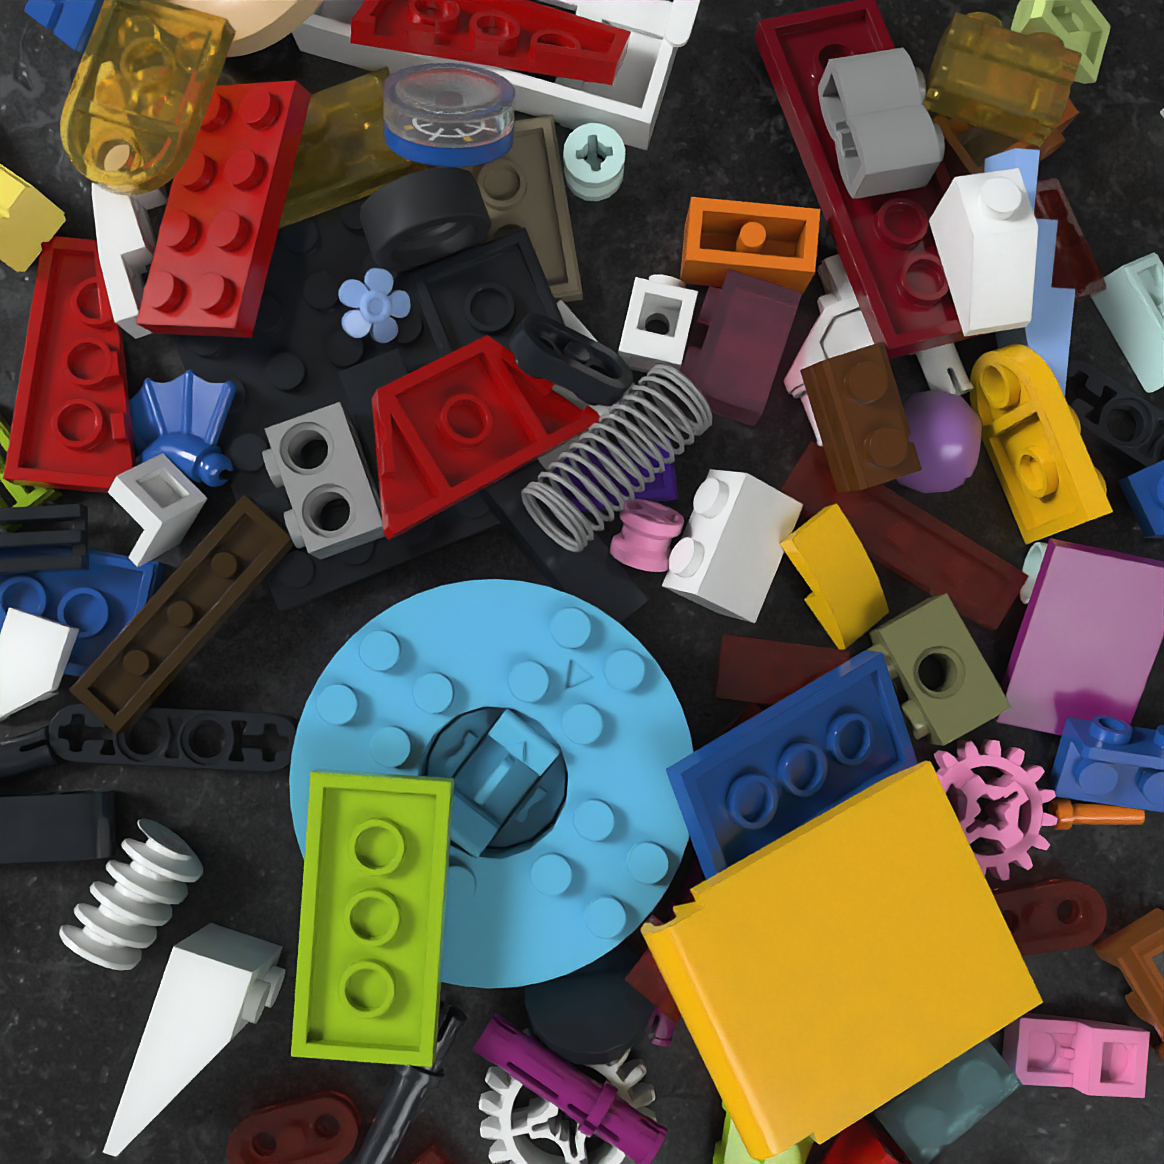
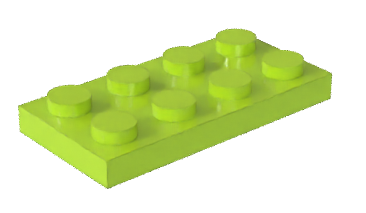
[291,769,455,1067]

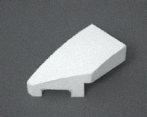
[0,607,79,722]

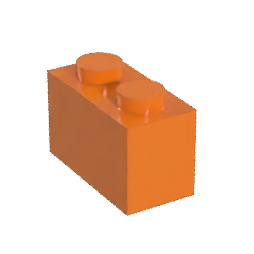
[680,197,821,295]

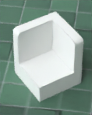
[108,453,208,567]

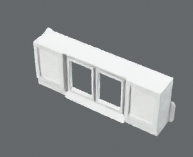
[292,0,701,151]

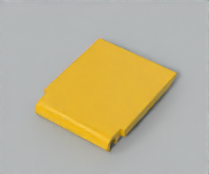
[640,761,1043,1159]

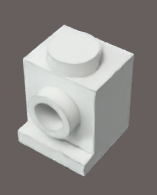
[618,275,698,378]

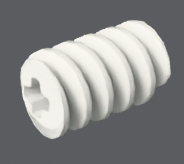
[59,818,203,971]

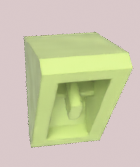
[1002,0,1111,84]

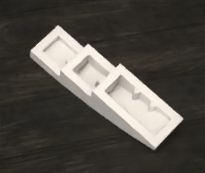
[92,63,168,339]

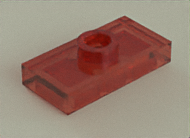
[1034,177,1106,303]
[714,634,850,705]

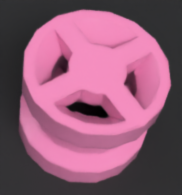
[610,499,684,572]

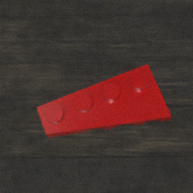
[350,0,631,85]
[3,236,136,493]

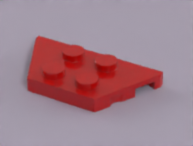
[372,335,600,541]

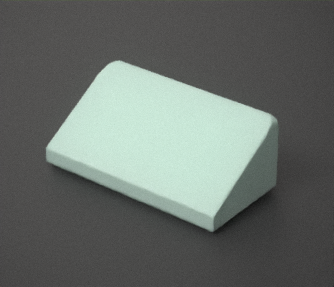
[1089,252,1164,393]

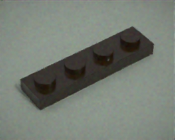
[69,495,294,734]

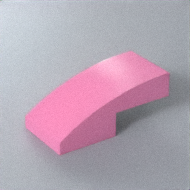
[1000,1013,1150,1098]

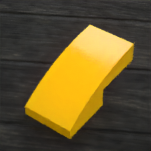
[779,503,889,650]

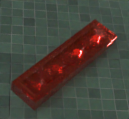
[779,441,1029,631]

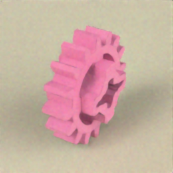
[934,739,1058,881]

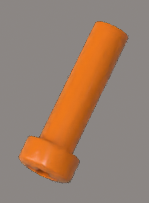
[1048,798,1145,830]

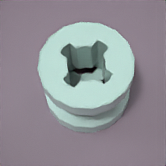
[563,123,626,201]

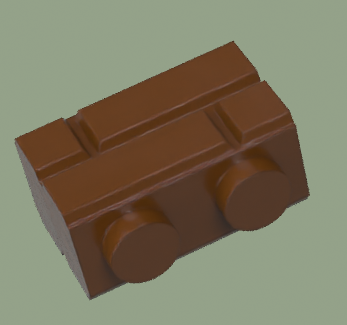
[800,341,922,493]

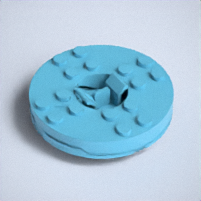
[289,579,694,988]

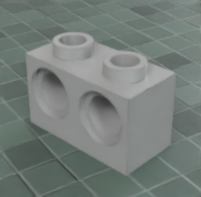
[262,402,385,560]

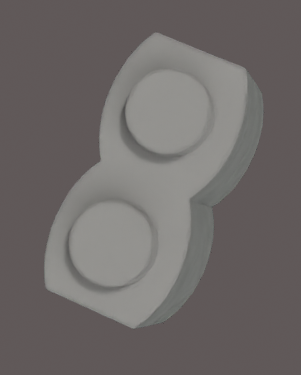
[818,48,945,199]

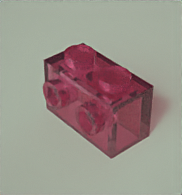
[681,269,802,426]

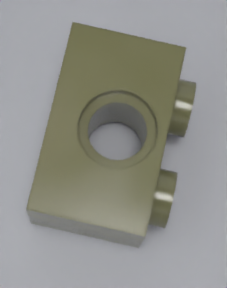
[865,593,1012,746]

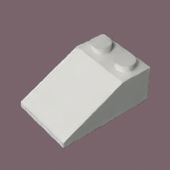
[103,923,285,1157]

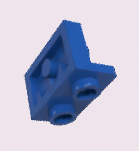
[1048,715,1164,812]

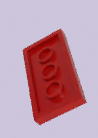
[136,80,311,338]

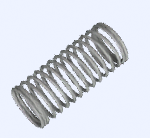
[521,365,713,552]

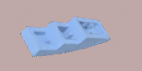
[984,148,1075,397]

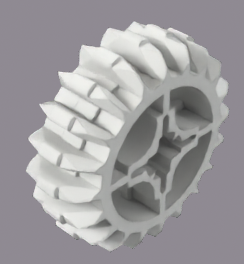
[479,1028,657,1164]

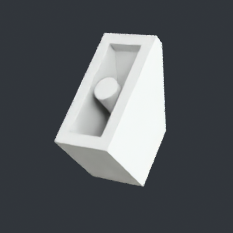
[929,168,1038,337]

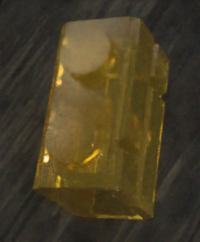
[923,12,1082,146]

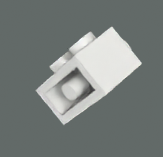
[662,469,803,623]

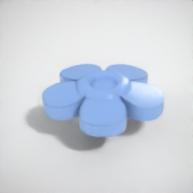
[338,268,411,343]

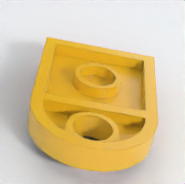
[970,344,1113,545]

